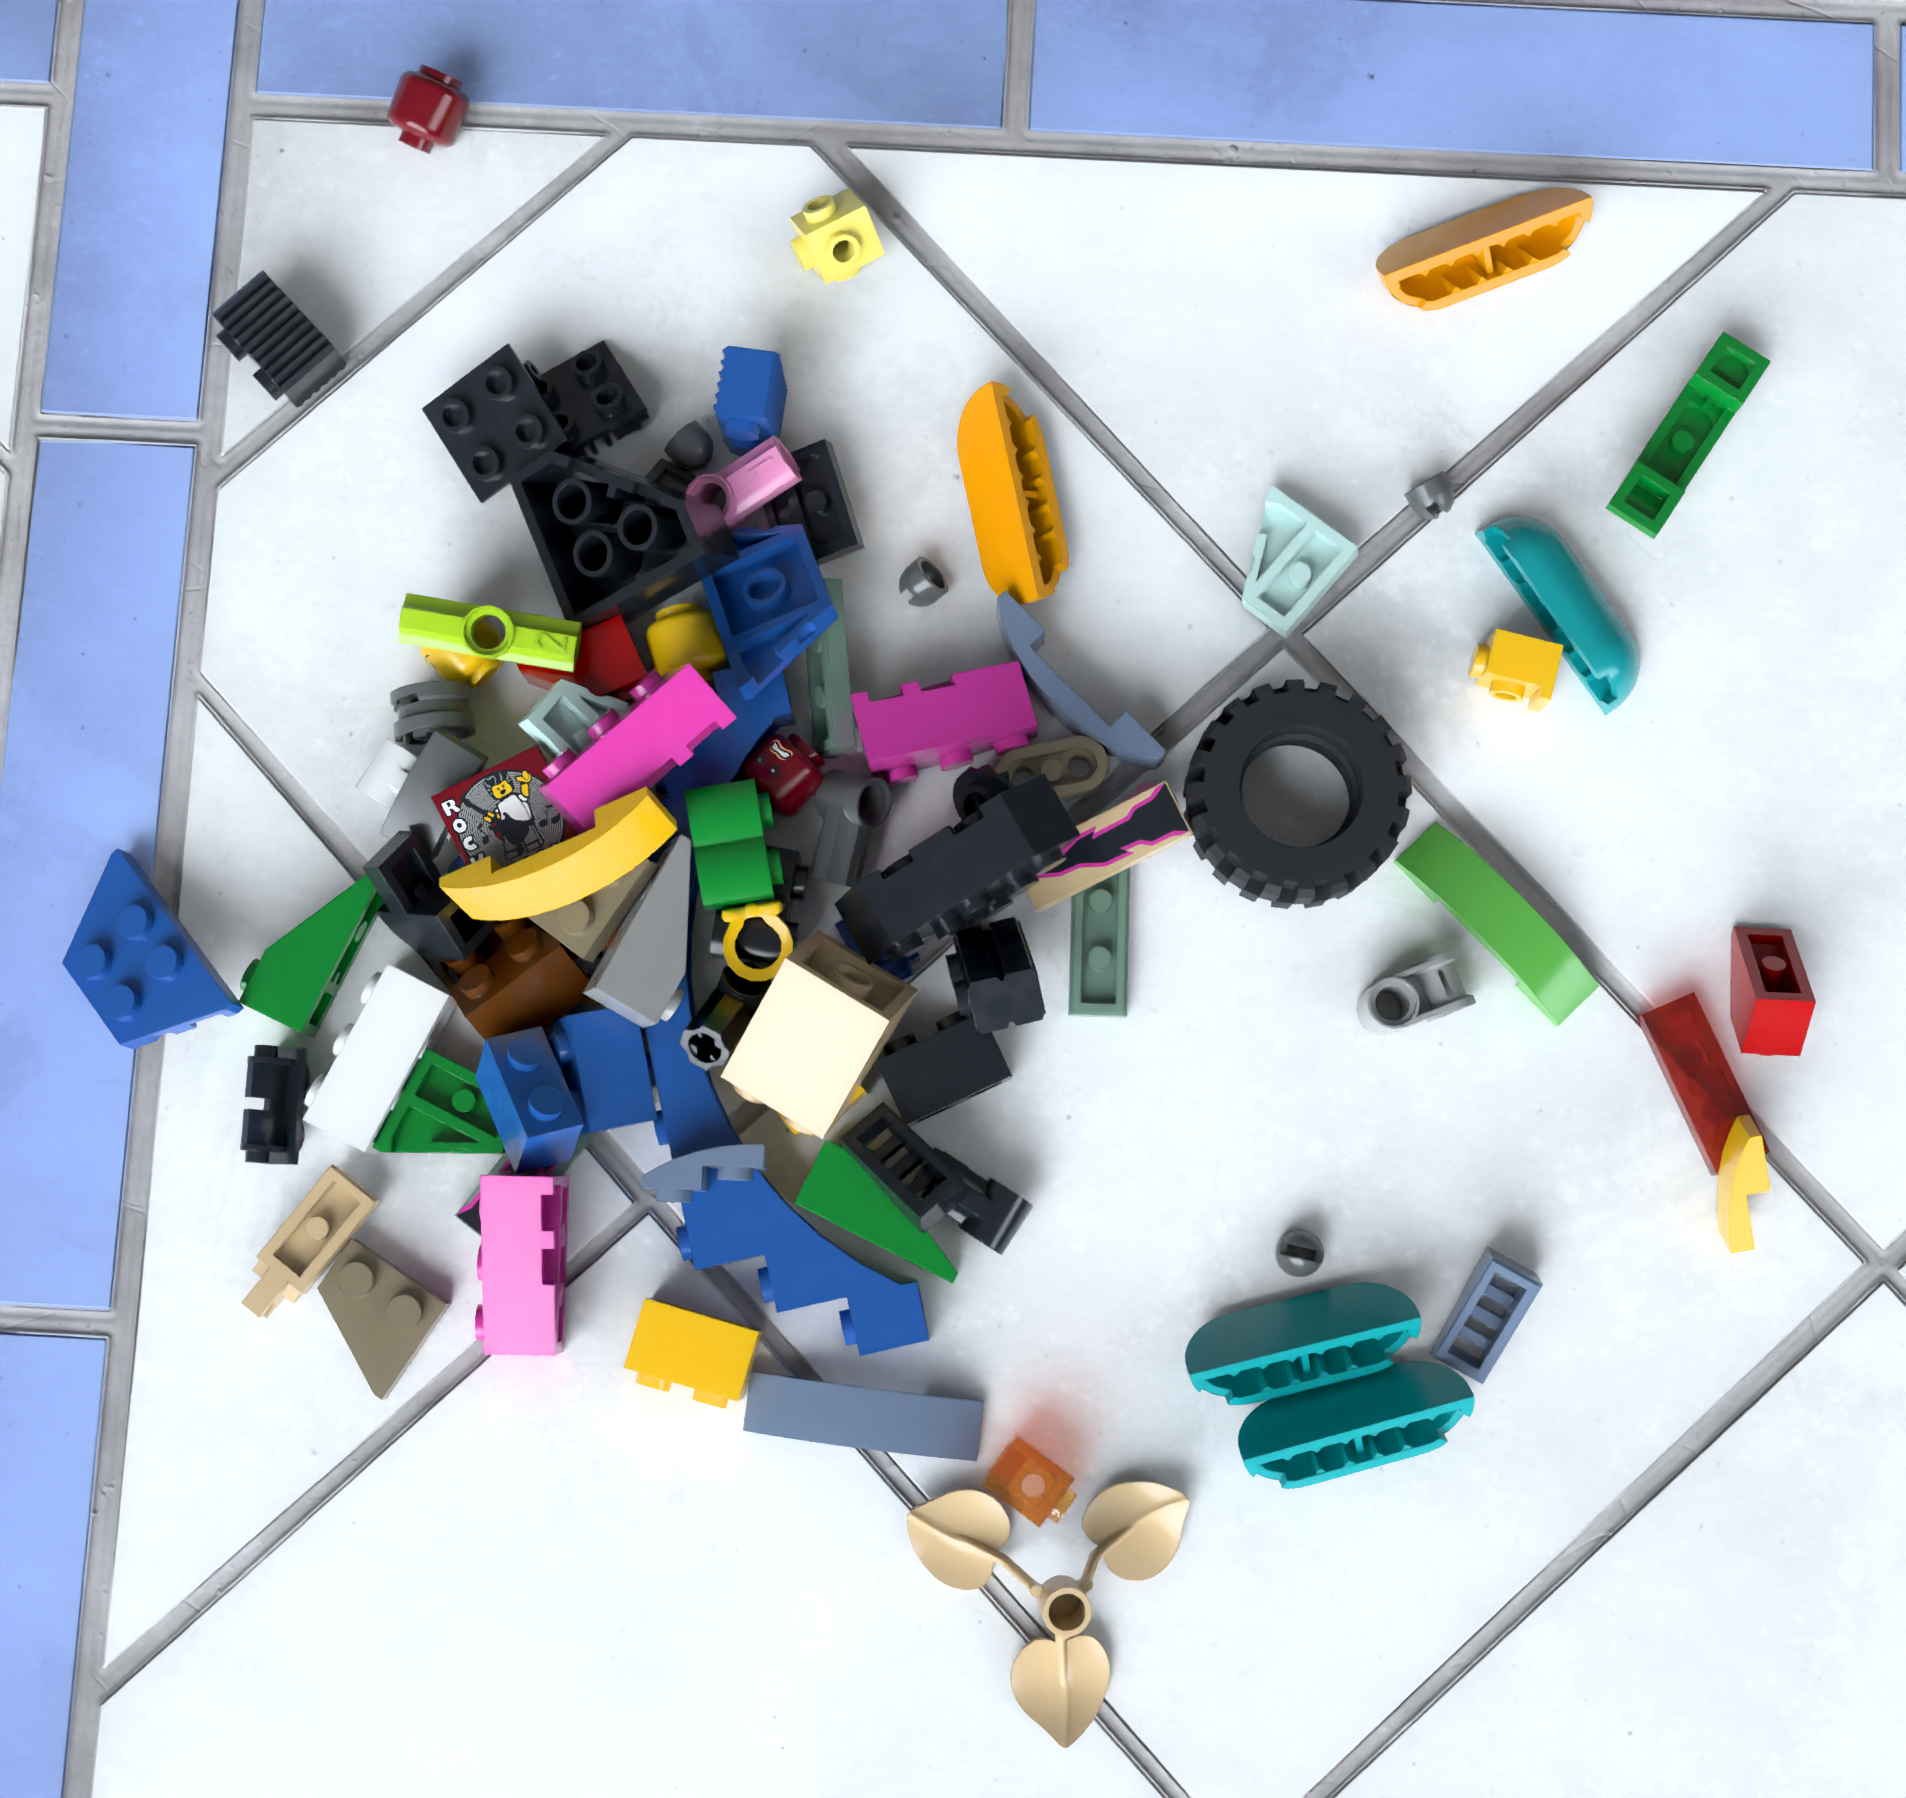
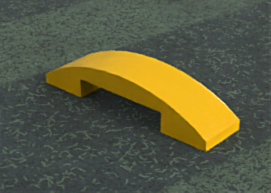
[439,786,677,920]

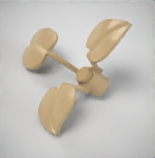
[907,1480,1190,1748]

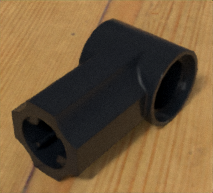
[680,962,772,1071]
[914,1147,1033,1255]

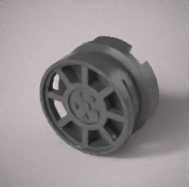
[390,681,476,745]

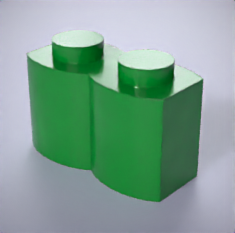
[684,779,784,911]

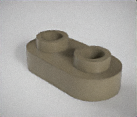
[995,736,1108,801]

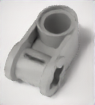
[1356,949,1476,1035]

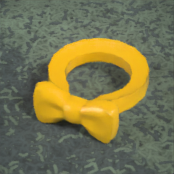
[721,900,793,981]

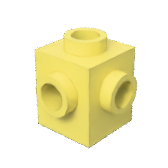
[790,188,885,284]

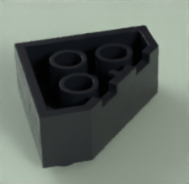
[508,450,740,631]
[834,773,1081,965]

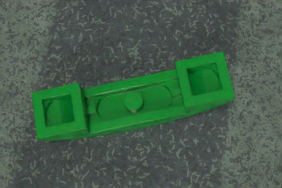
[1606,331,1771,539]

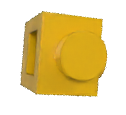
[1468,628,1564,712]

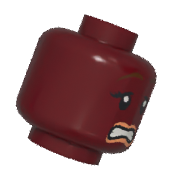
[740,732,825,818]

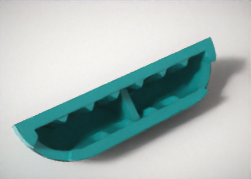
[1475,516,1640,716]
[1185,1282,1421,1405]
[1238,1361,1475,1489]

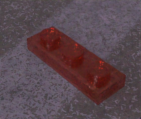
[1636,992,1770,1176]

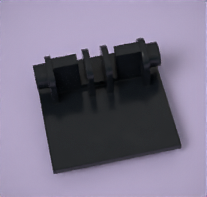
[535,340,650,456]
[422,343,570,503]

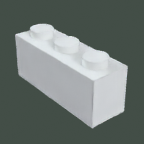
[303,964,458,1155]

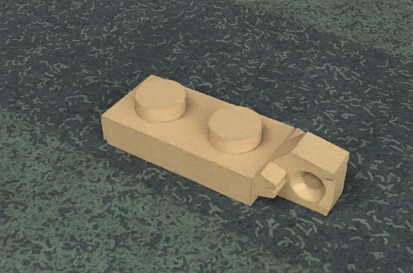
[241,1164,382,1318]

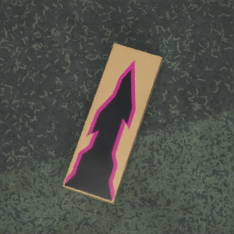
[1026,781,1193,913]

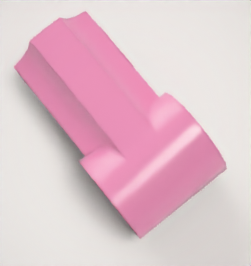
[685,436,802,532]

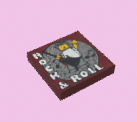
[431,744,579,868]

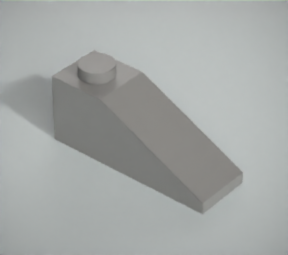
[583,834,691,1028]

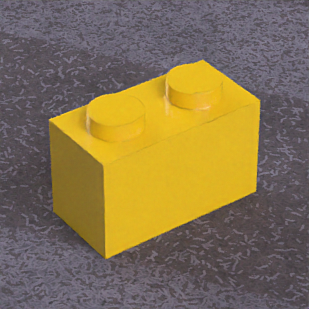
[624,1298,763,1409]

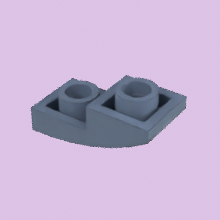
[641,1144,769,1203]

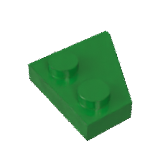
[373,1048,506,1154]

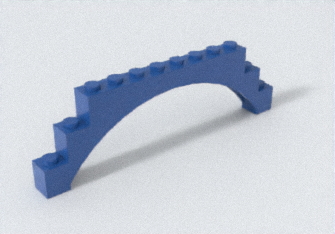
[622,668,930,1356]

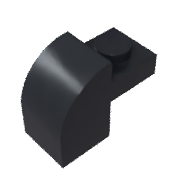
[362,831,500,961]

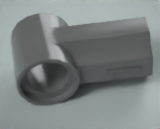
[810,769,892,887]

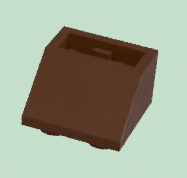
[433,917,590,1041]

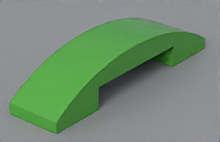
[1394,822,1599,1027]

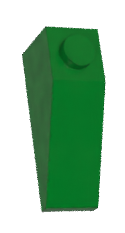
[239,874,385,1038]
[794,1140,958,1283]

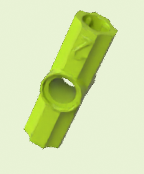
[399,593,582,673]

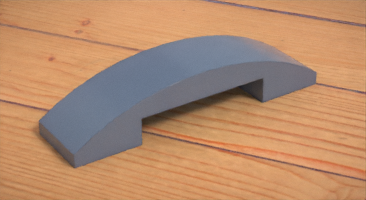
[997,590,1167,770]
[743,1371,984,1461]

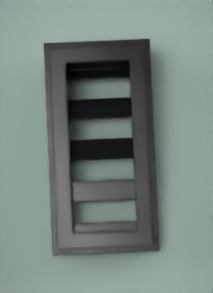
[840,1102,965,1234]

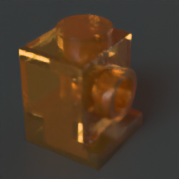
[981,1433,1077,1528]

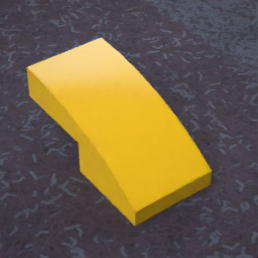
[1717,1114,1770,1253]

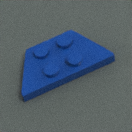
[701,524,839,701]
[62,848,244,1049]

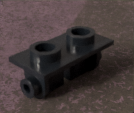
[240,1045,309,1165]

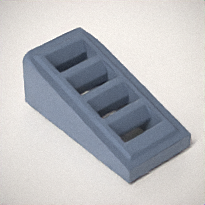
[1430,1246,1543,1384]

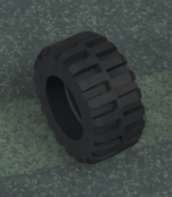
[1183,679,1412,909]

